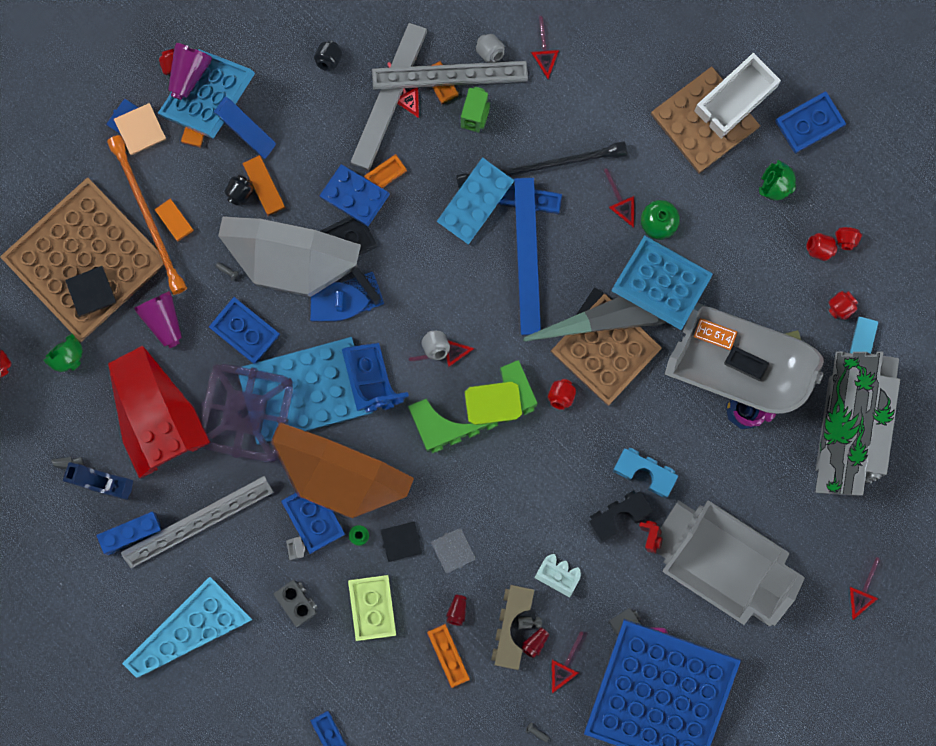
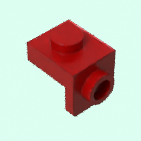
[639,521,663,554]

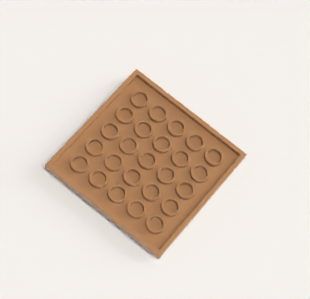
[0,177,164,342]

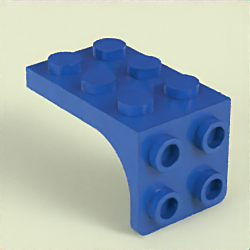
[342,343,409,413]

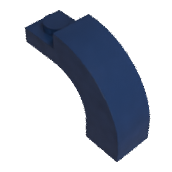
[63,462,134,500]

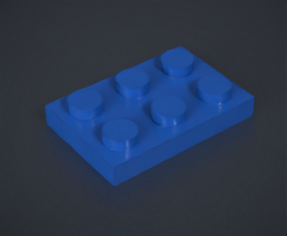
[775,91,846,154]
[319,164,390,227]
[209,297,280,365]
[281,493,345,554]

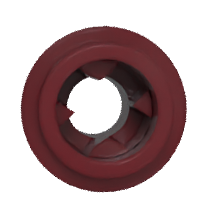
[446,595,467,626]
[521,628,550,659]

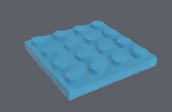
[158,49,255,139]
[611,235,713,330]

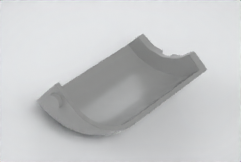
[665,303,824,413]

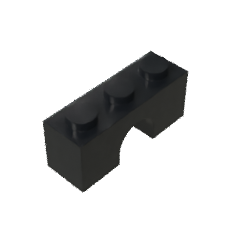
[588,490,653,543]

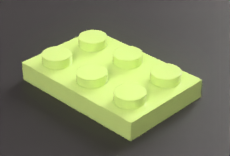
[348,575,396,641]

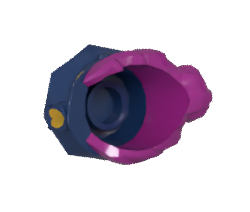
[726,399,776,429]

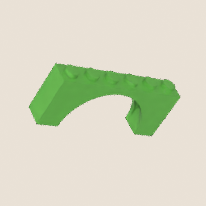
[408,360,538,453]

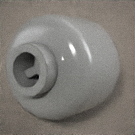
[476,34,504,63]
[422,331,450,360]

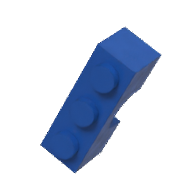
[96,511,163,555]

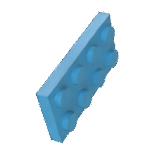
[436,157,514,245]

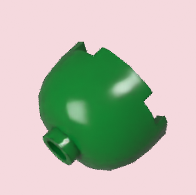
[759,160,796,200]
[640,200,680,240]
[43,333,83,372]

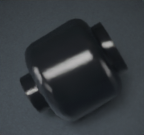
[314,41,342,71]
[224,175,254,205]

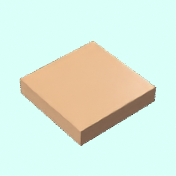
[114,103,166,155]

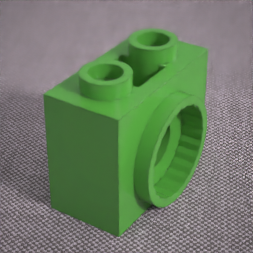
[461,87,491,133]

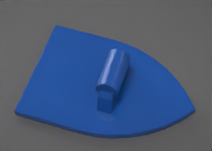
[310,282,370,321]

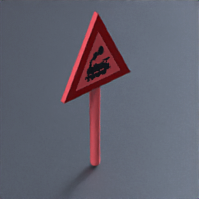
[387,62,419,118]

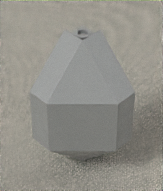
[218,217,361,297]

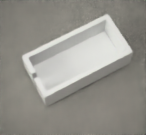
[694,53,781,139]

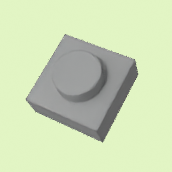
[286,537,305,560]

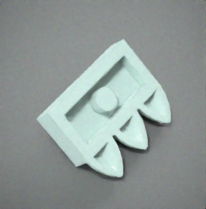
[534,554,581,597]

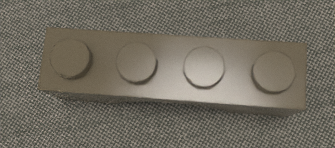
[491,585,534,670]

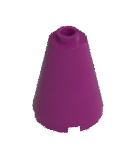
[168,43,212,100]
[134,291,182,348]

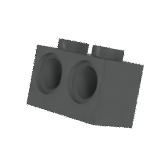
[273,580,318,628]

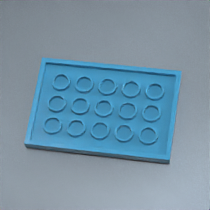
[237,337,373,445]

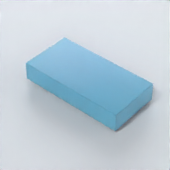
[850,317,878,354]

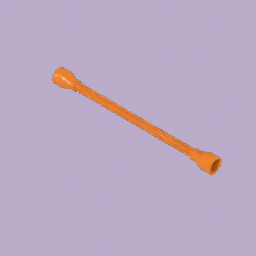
[107,135,187,295]

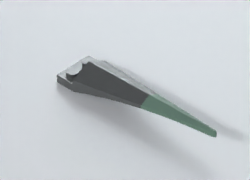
[523,296,667,341]

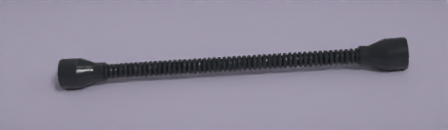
[456,141,627,189]

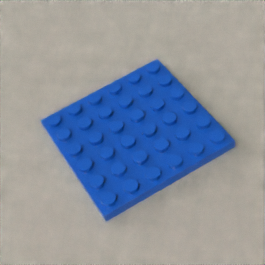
[584,619,741,746]

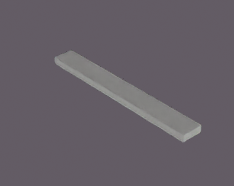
[350,23,427,170]
[372,61,528,90]
[121,476,274,568]

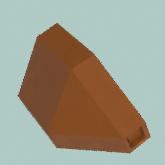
[271,422,414,518]

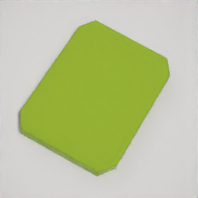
[465,382,522,425]

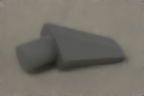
[51,457,84,469]

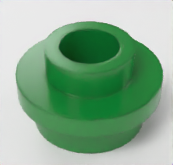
[349,525,369,546]

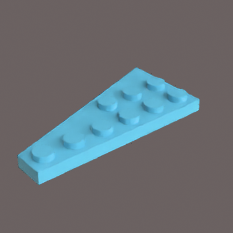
[122,577,253,678]

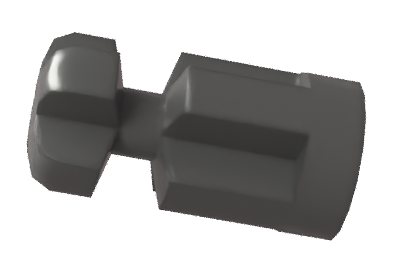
[518,617,542,629]

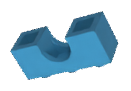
[612,448,678,499]

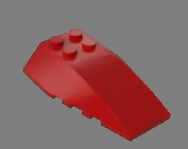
[108,346,210,479]

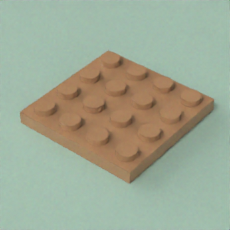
[651,67,760,174]
[550,294,662,406]

